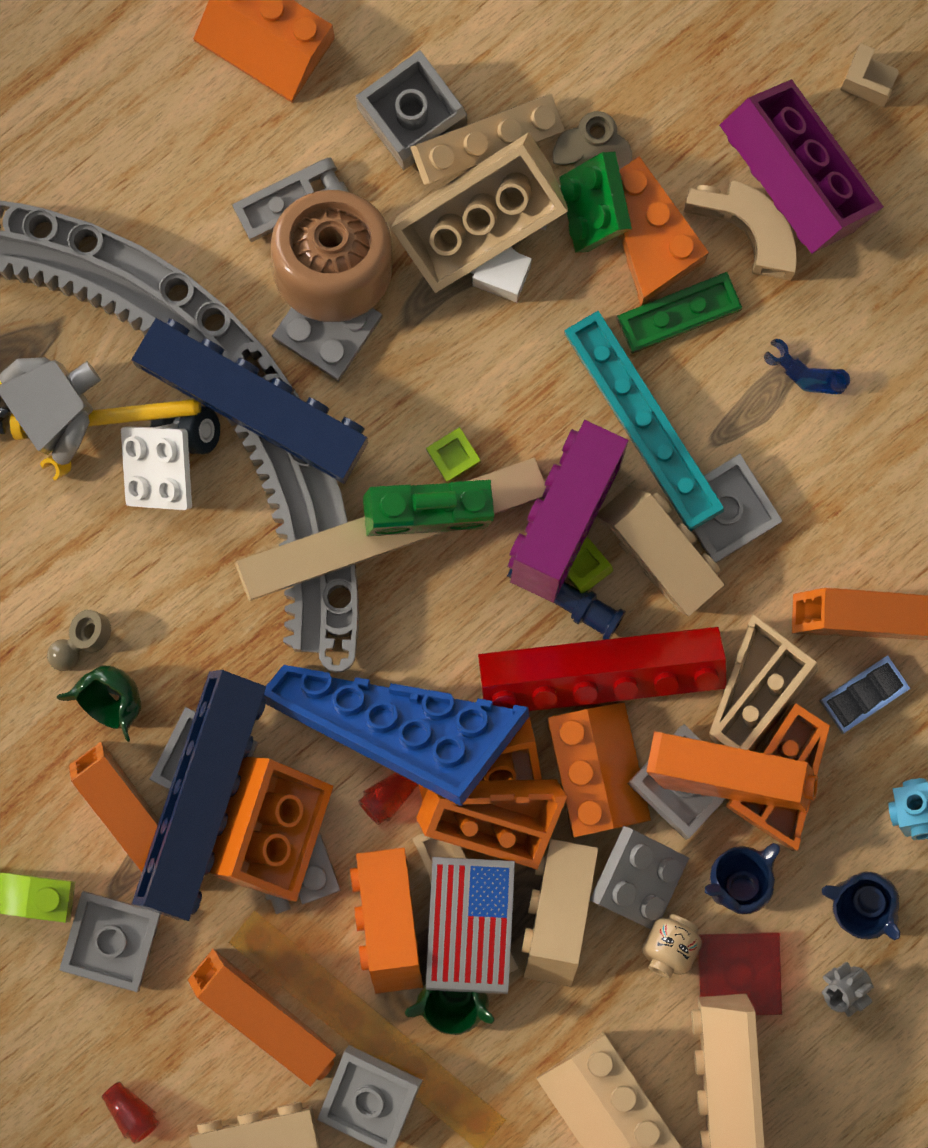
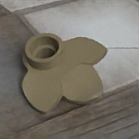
[553,111,632,170]

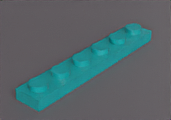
[564,311,724,532]

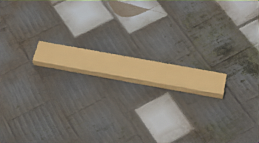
[235,457,546,601]

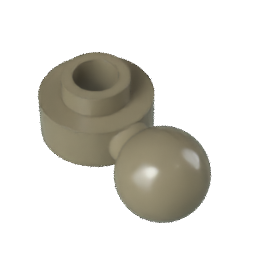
[47,610,111,671]

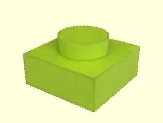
[426,427,481,483]
[567,537,614,593]

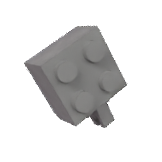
[356,50,467,171]

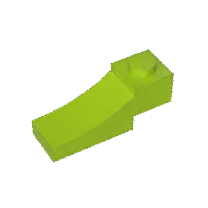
[0,872,76,923]

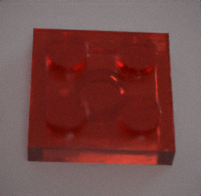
[698,932,782,1015]

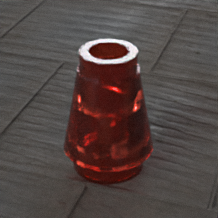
[358,772,419,825]
[101,1082,160,1144]

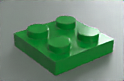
[559,151,632,253]

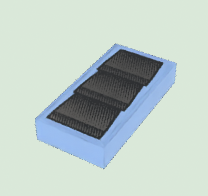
[820,655,910,734]

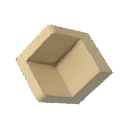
[840,43,899,107]

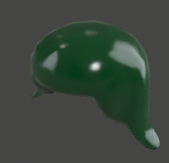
[57,665,141,742]
[405,984,495,1035]

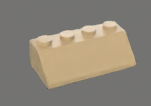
[391,132,568,293]
[691,994,765,1148]
[536,1032,681,1148]

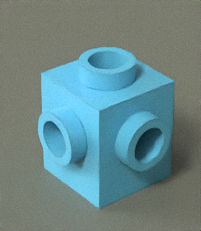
[888,778,928,840]

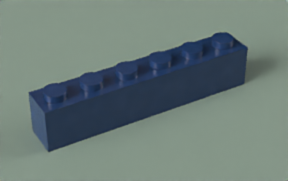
[131,318,369,485]
[132,670,266,921]

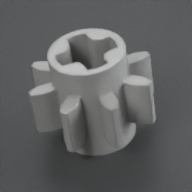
[822,962,874,1017]

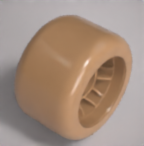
[271,190,392,322]

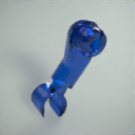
[764,339,850,395]

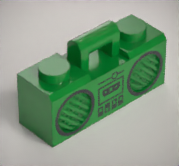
[363,480,494,536]

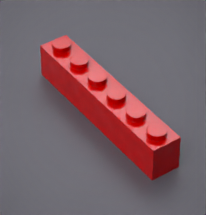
[478,627,726,711]

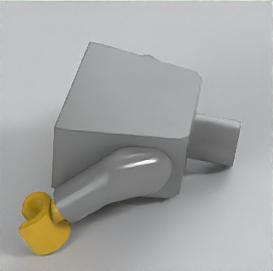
[0,357,101,480]

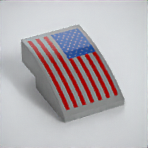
[426,857,515,994]

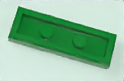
[617,272,742,354]

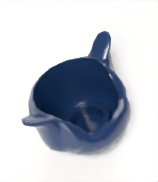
[705,843,780,915]
[822,871,901,940]

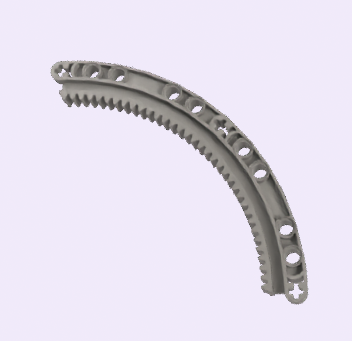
[0,201,359,673]

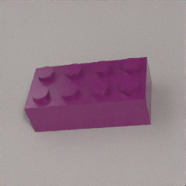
[719,79,884,254]
[507,419,629,603]

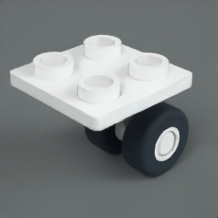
[121,406,220,510]

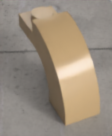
[684,180,796,281]

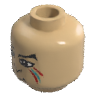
[642,914,702,978]

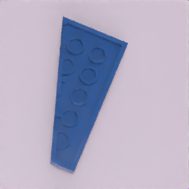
[263,665,530,806]

